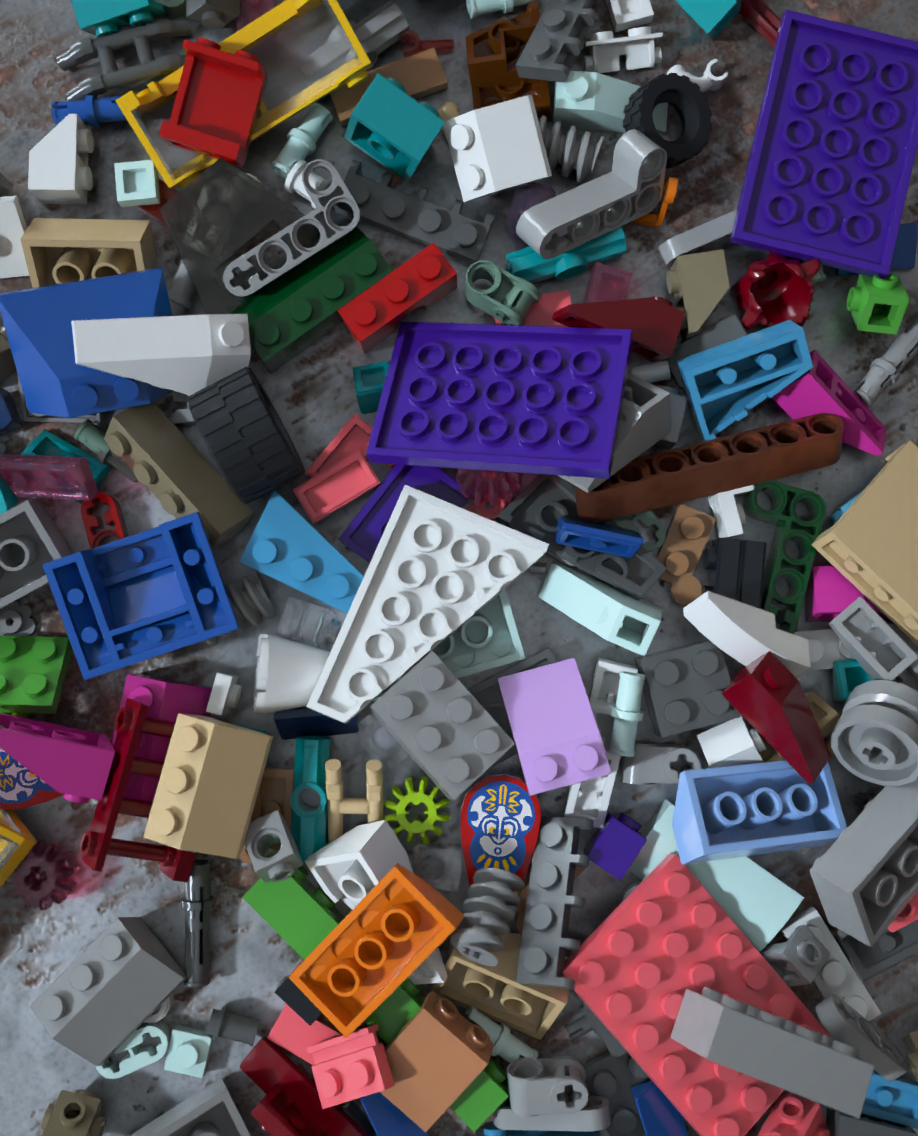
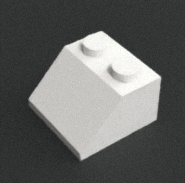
[443,95,552,202]

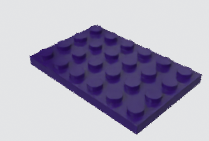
[730,10,918,279]
[366,322,633,479]

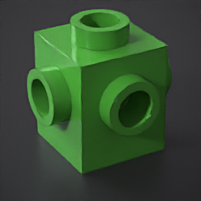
[847,272,910,334]

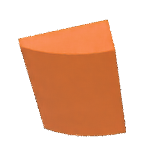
[288,863,464,1039]

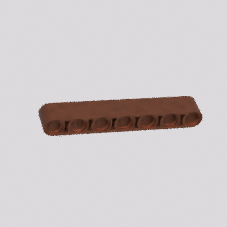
[575,413,844,523]

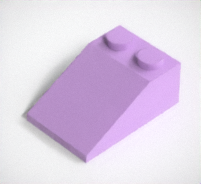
[497,658,611,797]

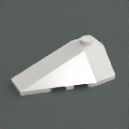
[71,314,251,396]
[304,820,448,985]

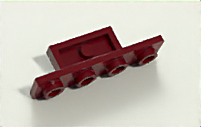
[240,1037,369,1136]

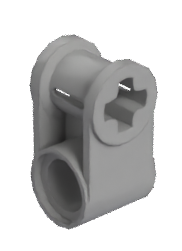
[621,740,700,785]
[507,1055,588,1117]

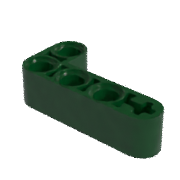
[743,481,826,634]

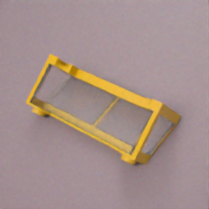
[115,0,373,191]

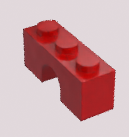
[337,242,457,354]

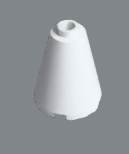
[254,633,330,714]

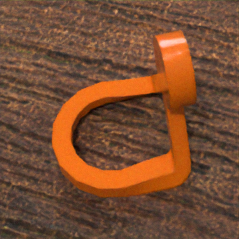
[632,176,678,227]

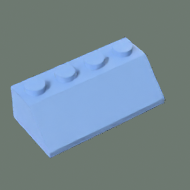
[672,760,847,865]

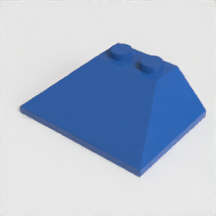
[0,268,173,418]
[42,512,240,680]

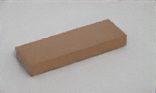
[329,47,448,127]

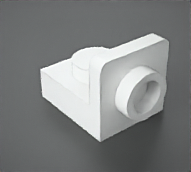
[707,485,755,538]

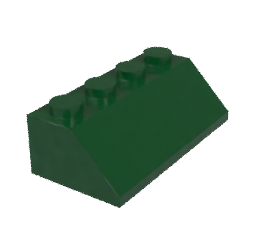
[227,222,393,373]

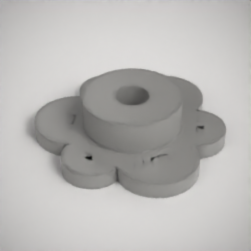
[0,600,36,636]

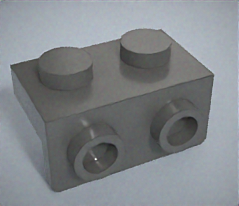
[835,920,918,983]

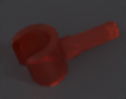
[399,30,454,58]

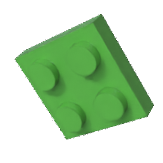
[0,635,73,714]

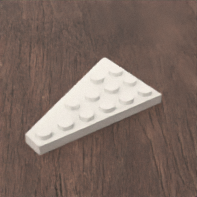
[306,485,549,724]

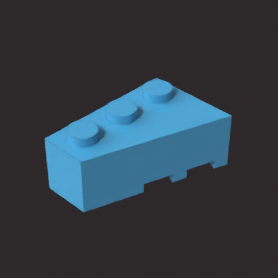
[676,320,813,441]
[239,490,364,614]

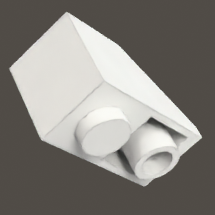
[28,114,94,204]

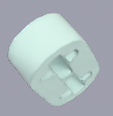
[96,1020,172,1079]

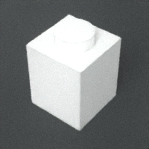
[697,716,767,768]

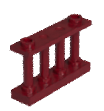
[80,698,232,882]

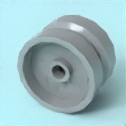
[831,680,918,786]

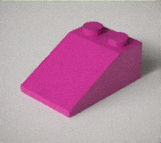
[0,713,115,803]

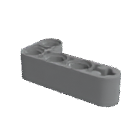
[516,129,667,259]
[223,159,360,296]

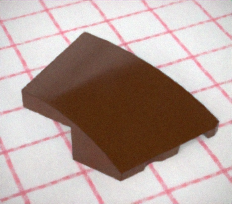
[465,0,552,119]

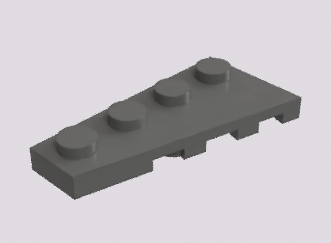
[495,474,667,600]

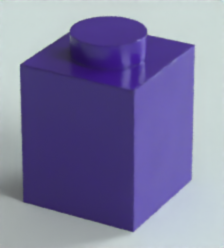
[583,812,647,881]

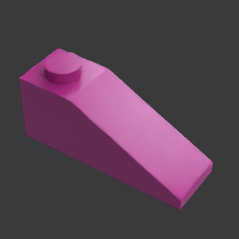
[772,350,887,456]

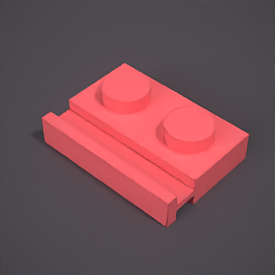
[306,1024,395,1109]

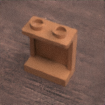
[380,991,494,1132]

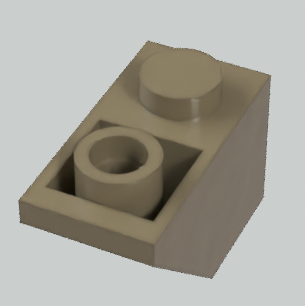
[666,249,730,343]

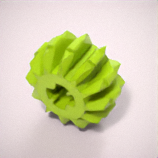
[384,776,451,845]

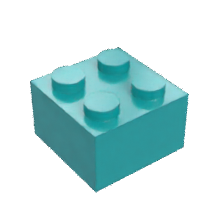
[344,73,445,183]

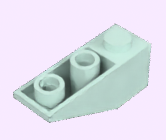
[538,561,662,657]

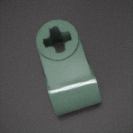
[465,260,542,326]

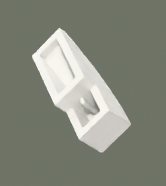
[683,591,811,677]

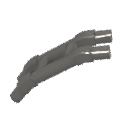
[56,18,190,101]

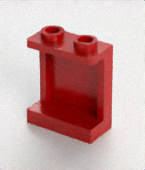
[159,38,268,168]

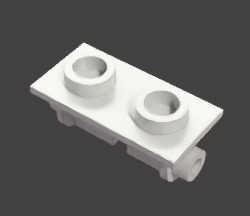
[583,26,663,73]

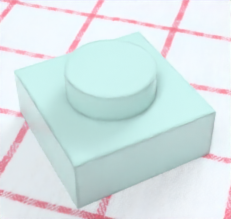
[114,160,160,207]
[163,1024,214,1078]

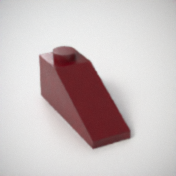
[552,296,685,363]
[722,651,831,784]

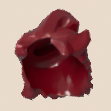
[731,252,821,329]

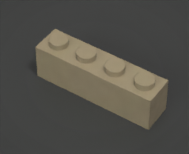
[104,402,254,551]

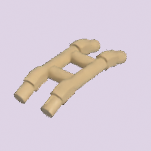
[325,759,384,844]

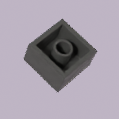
[634,639,741,738]

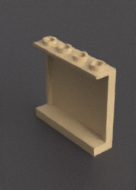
[811,440,918,646]

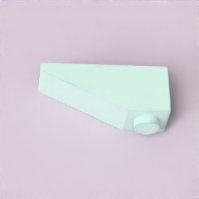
[552,71,668,135]

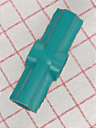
[506,226,627,284]
[290,735,331,861]

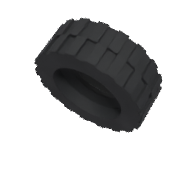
[623,73,713,169]

